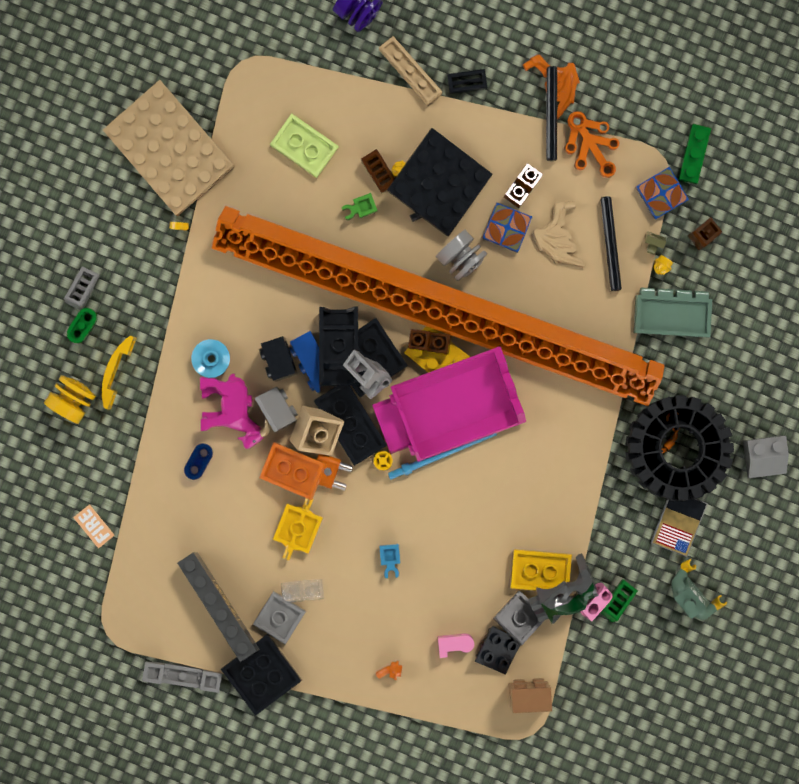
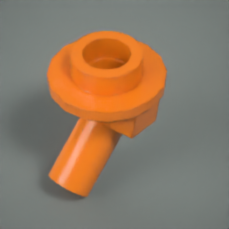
[376,661,402,680]

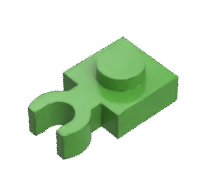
[342,193,378,220]

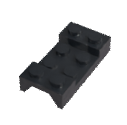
[319,306,359,386]

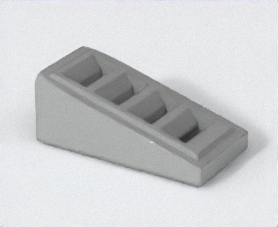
[64,266,100,310]

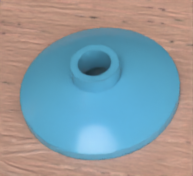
[191,339,230,378]

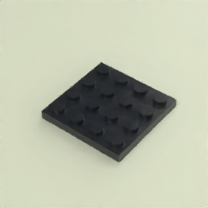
[386,128,493,236]

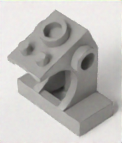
[343,350,392,399]

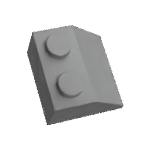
[255,387,298,432]
[743,435,789,478]

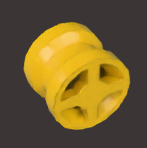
[374,451,393,471]

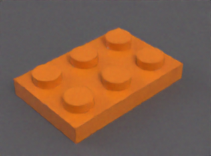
[259,442,327,500]

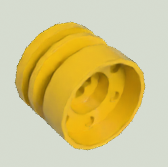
[44,375,96,424]

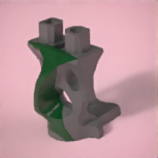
[529,553,599,624]

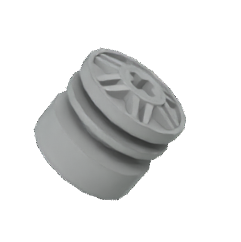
[436,229,487,281]

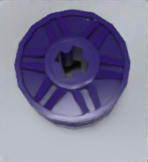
[333,0,383,32]

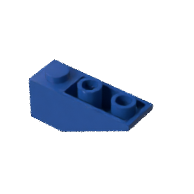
[289,331,321,393]

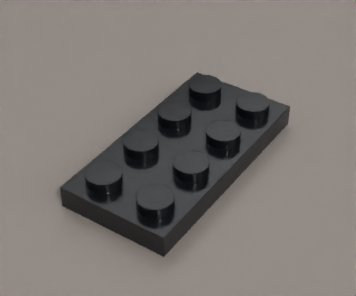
[314,385,387,466]

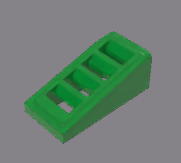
[600,579,638,622]

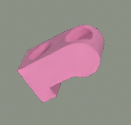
[580,583,613,621]
[438,633,474,658]

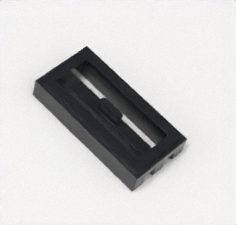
[447,69,488,94]

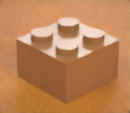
[509,678,552,713]

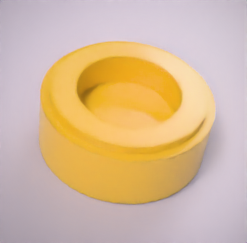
[169,222,189,231]

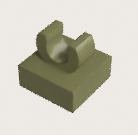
[645,231,666,255]

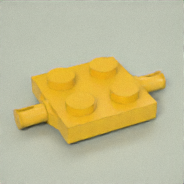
[273,498,323,560]

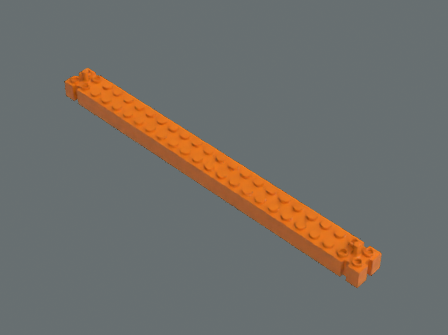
[212,206,665,406]

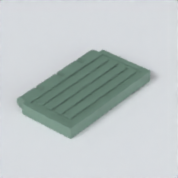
[634,287,712,338]

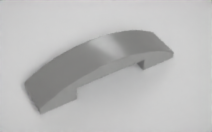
[142,662,222,693]

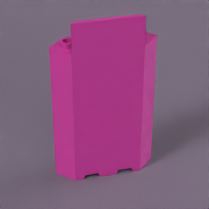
[372,346,526,462]

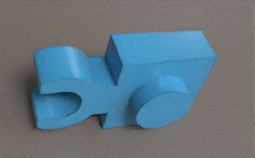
[379,544,400,578]

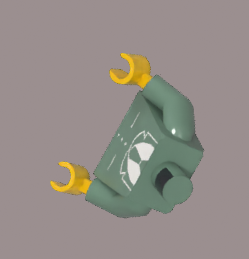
[671,559,727,620]

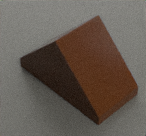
[687,217,722,250]

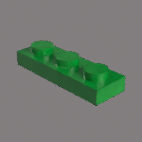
[678,124,711,185]

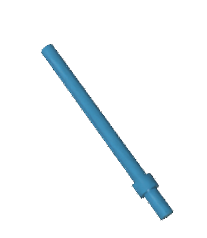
[388,433,497,480]

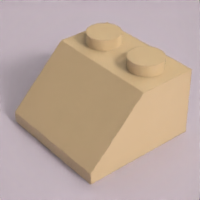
[290,406,344,456]

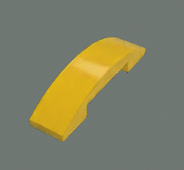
[102,336,137,409]

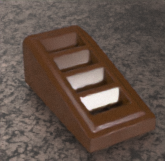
[361,149,395,194]

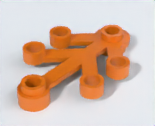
[565,111,620,178]

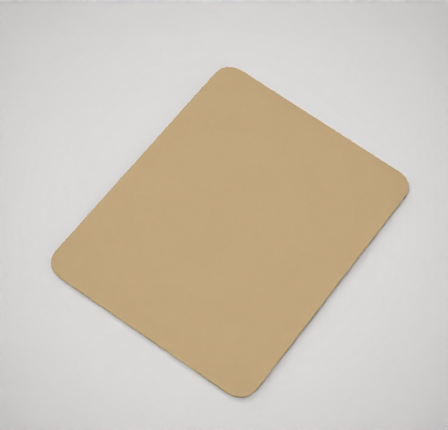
[101,56,669,740]

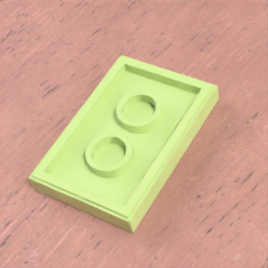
[270,113,339,178]

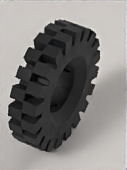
[625,395,734,501]

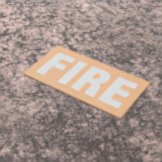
[73,504,115,549]

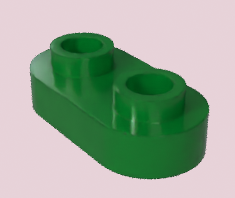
[67,308,98,343]

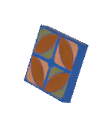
[636,167,689,220]
[482,203,532,253]

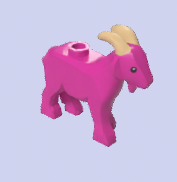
[200,373,271,449]

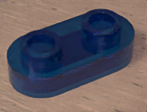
[184,443,214,480]

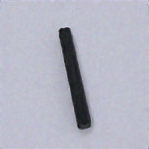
[546,66,557,161]
[600,196,622,291]

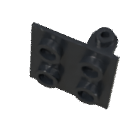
[475,626,520,675]

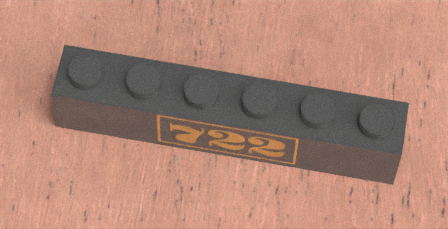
[177,552,260,662]

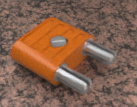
[317,454,353,491]

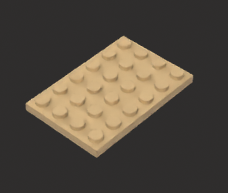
[103,80,235,217]

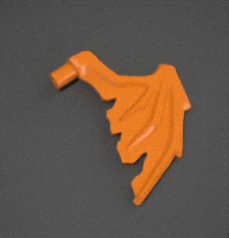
[522,55,580,120]

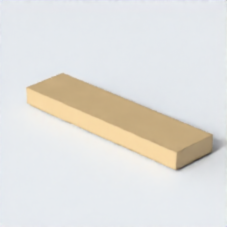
[379,36,443,106]

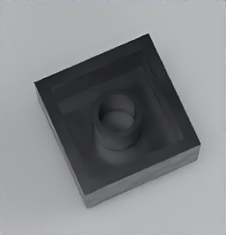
[259,336,298,382]

